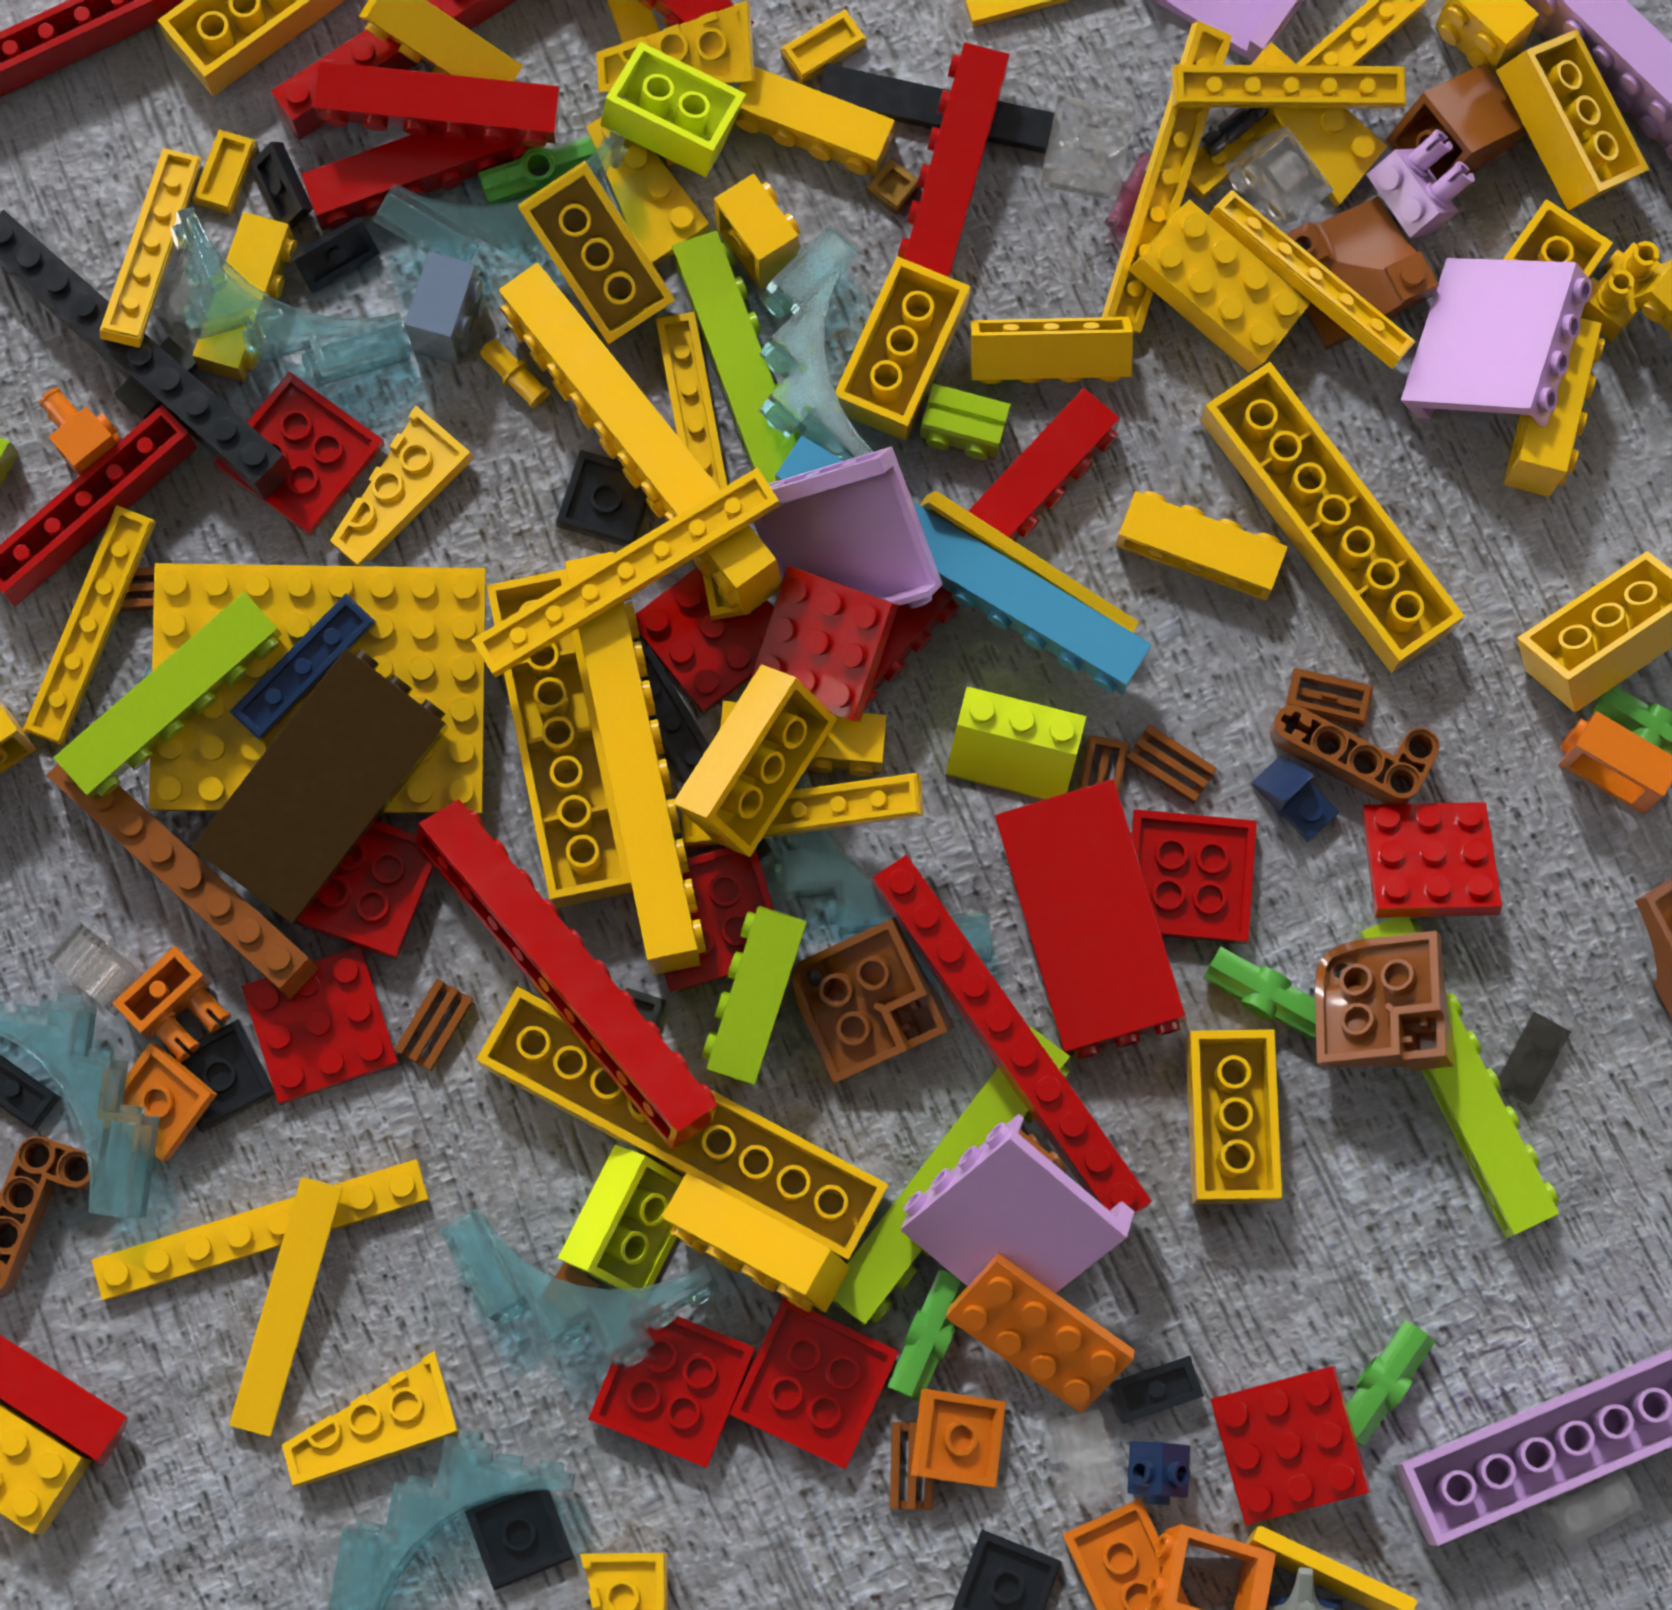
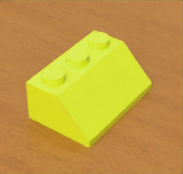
[600,42,746,178]
[945,686,1087,800]
[558,1144,683,1302]

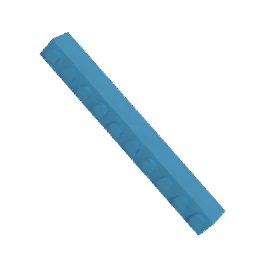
[775,435,1152,695]

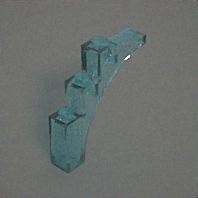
[372,128,628,262]
[171,207,413,387]
[759,225,874,461]
[775,768,993,968]
[0,993,160,1219]
[439,1208,719,1367]
[328,1429,576,1610]

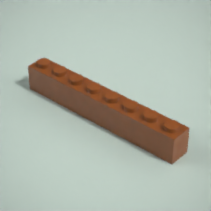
[46,764,319,999]

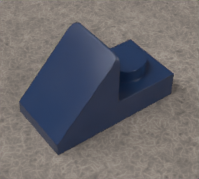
[1251,756,1339,842]

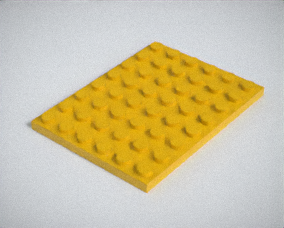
[149,563,486,814]

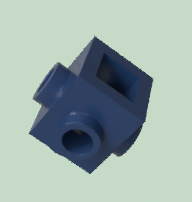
[1127,1441,1190,1505]

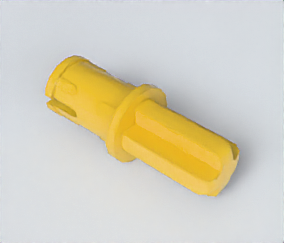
[480,338,550,408]

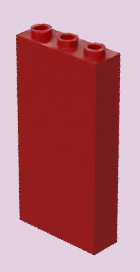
[995,779,1188,1060]

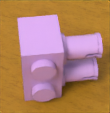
[1366,129,1475,238]

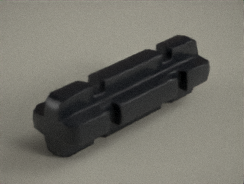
[1200,108,1269,156]

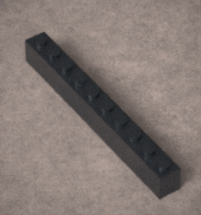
[0,209,293,501]

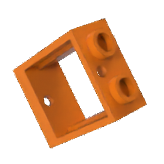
[1559,711,1672,815]
[1147,1524,1276,1610]

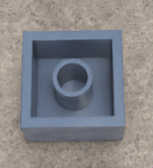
[404,251,486,365]

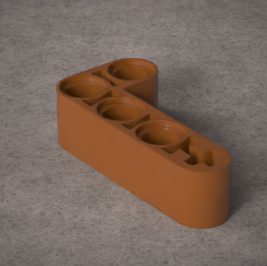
[1269,705,1440,804]
[0,1136,103,1298]

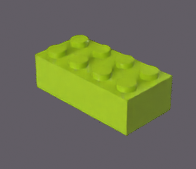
[701,906,807,1085]

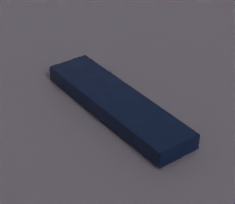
[229,593,377,742]

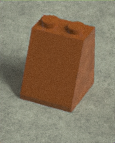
[1385,63,1526,180]

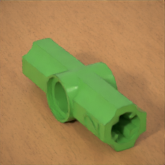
[478,136,601,207]
[1590,686,1672,755]
[1202,946,1316,1040]
[887,1269,967,1402]
[1346,1320,1435,1447]

